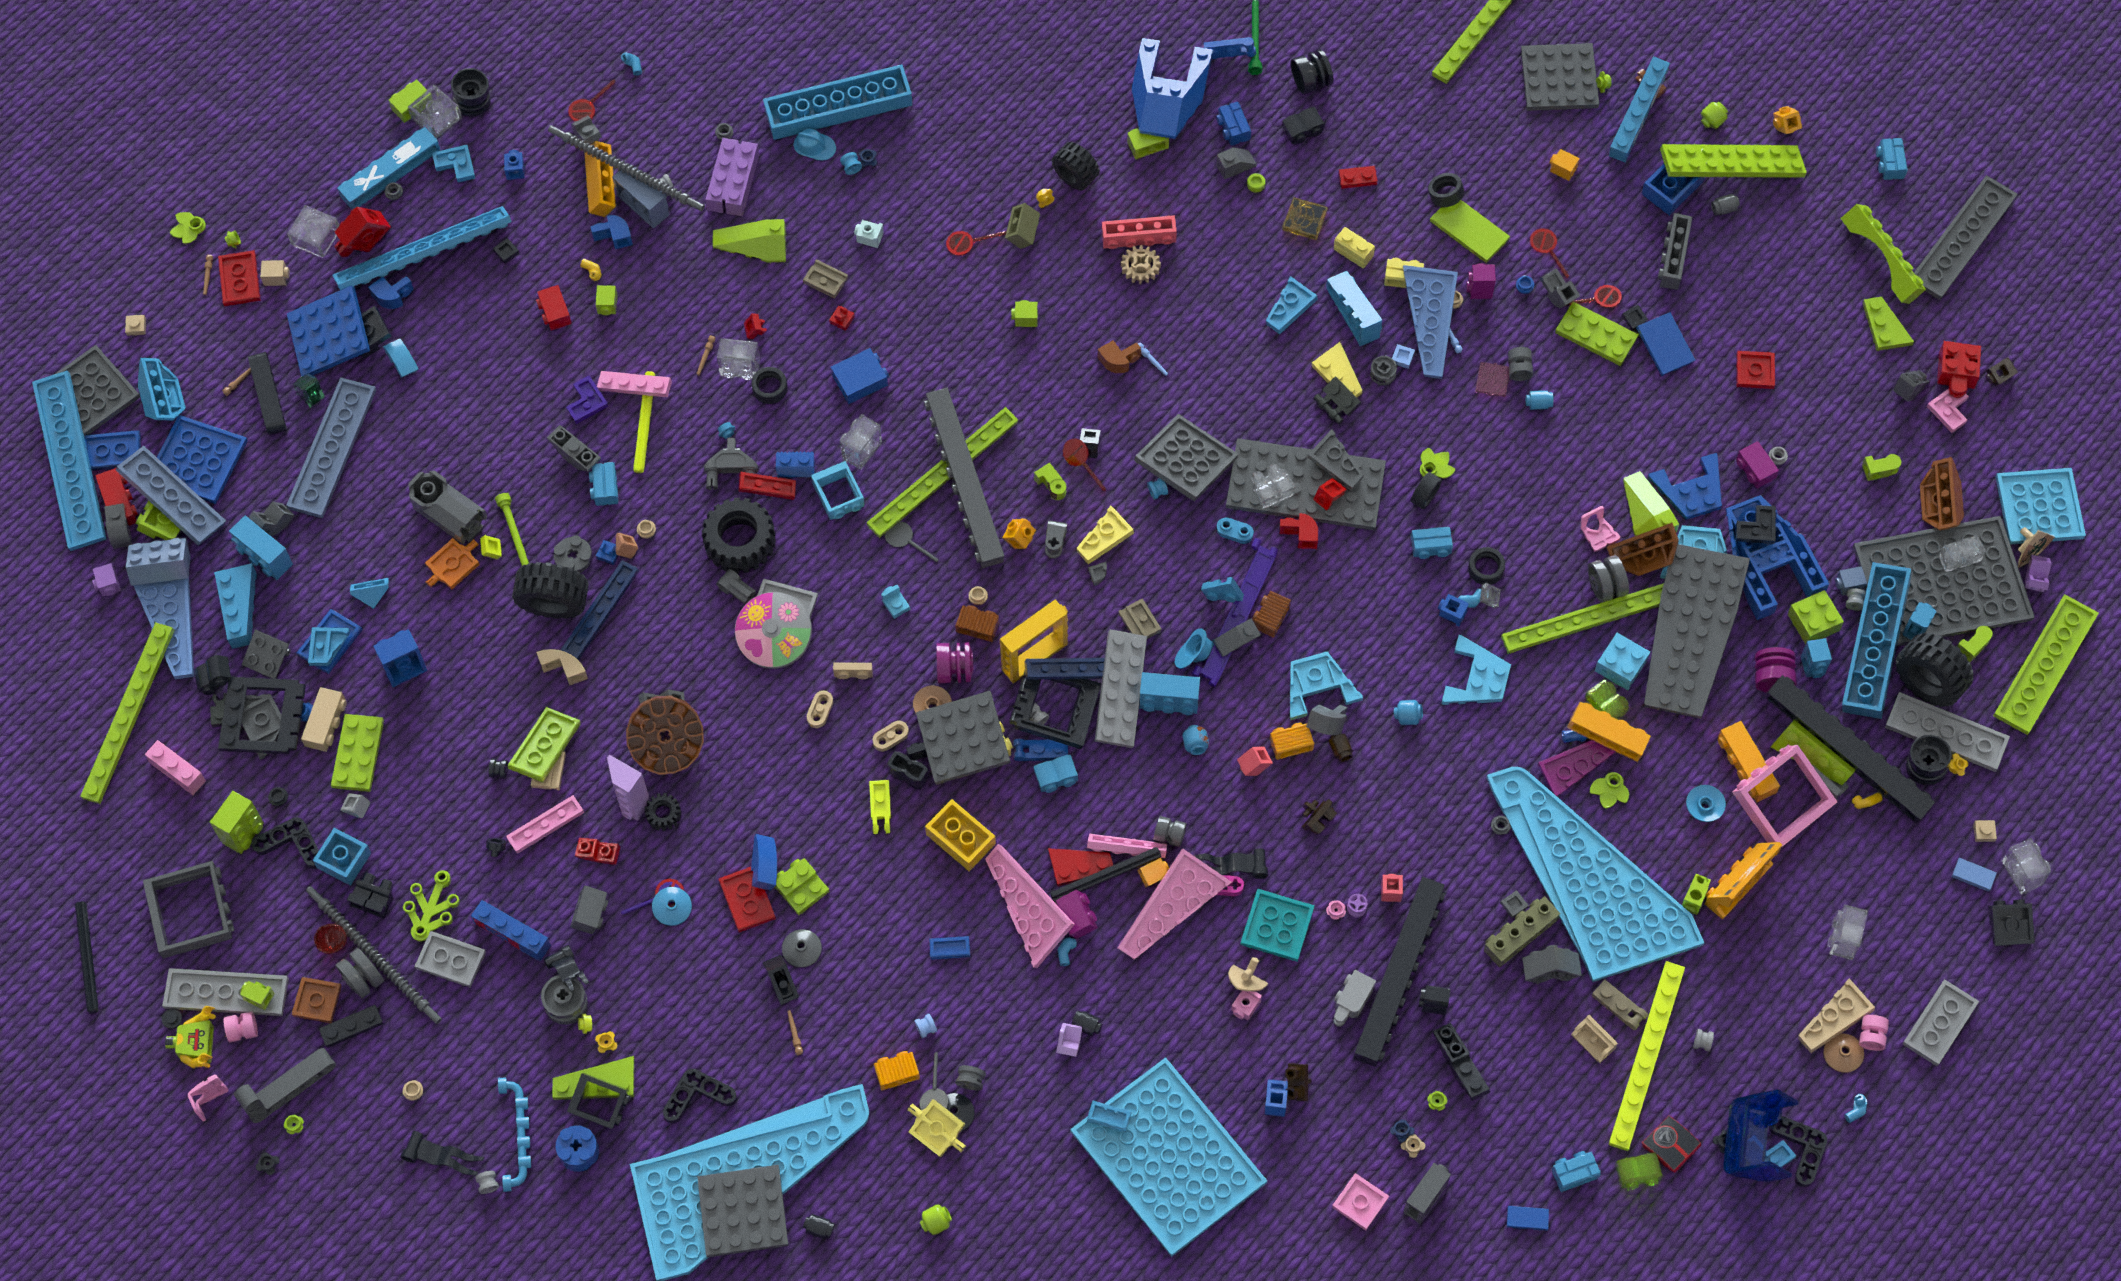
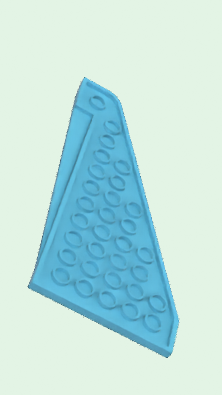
[1486,767,1704,982]
[630,1084,869,1281]

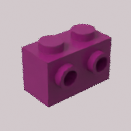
[1466,263,1496,299]
[1736,441,1779,489]
[1056,890,1098,939]

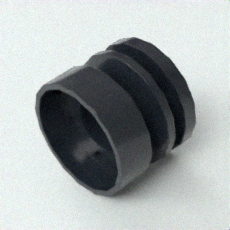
[1290,49,1334,95]
[451,68,491,117]
[1906,735,1952,786]

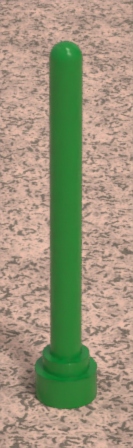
[1248,0,1262,75]

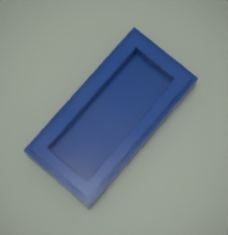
[929,936,970,960]
[1506,1206,1549,1231]

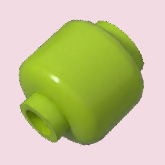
[1701,102,1728,129]
[920,1205,952,1235]

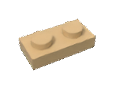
[833,663,873,679]

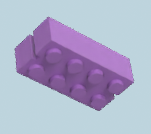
[705,138,759,217]

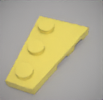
[1312,342,1362,397]
[1077,506,1134,564]

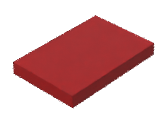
[218,250,261,306]
[718,867,776,933]

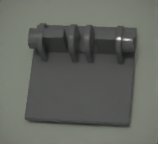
[242,629,291,679]

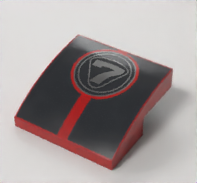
[1642,1116,1701,1173]

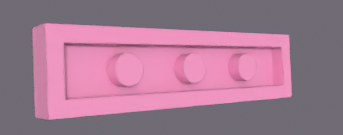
[597,371,672,397]
[506,795,584,854]
[1087,834,1167,858]

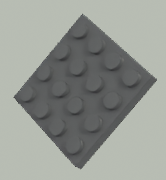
[1521,43,1599,111]
[55,345,140,436]
[1134,414,1238,502]
[916,691,1011,785]
[697,1165,789,1258]

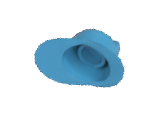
[794,128,836,161]
[1175,628,1214,669]

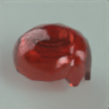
[314,923,347,954]

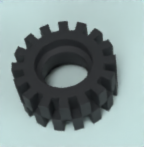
[645,793,681,831]

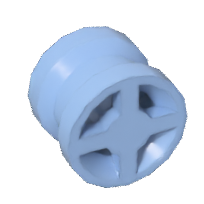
[914,1014,937,1038]

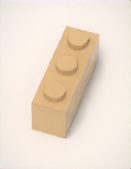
[301,687,347,752]

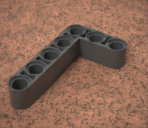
[234,1048,336,1123]

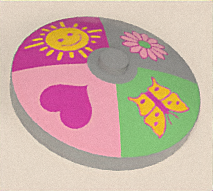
[735,592,812,669]

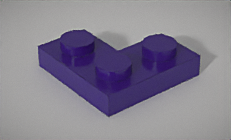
[566,376,608,424]

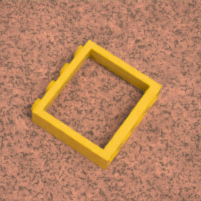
[1000,599,1068,684]

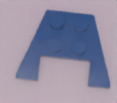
[1648,453,1722,520]

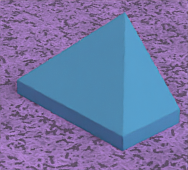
[350,578,389,609]

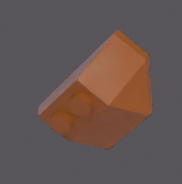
[1920,457,1964,531]
[1607,523,1679,576]

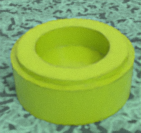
[1247,173,1265,192]

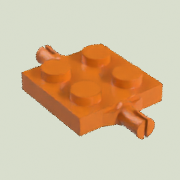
[425,538,480,590]

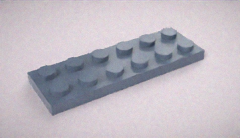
[116,446,226,546]

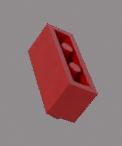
[95,468,138,526]

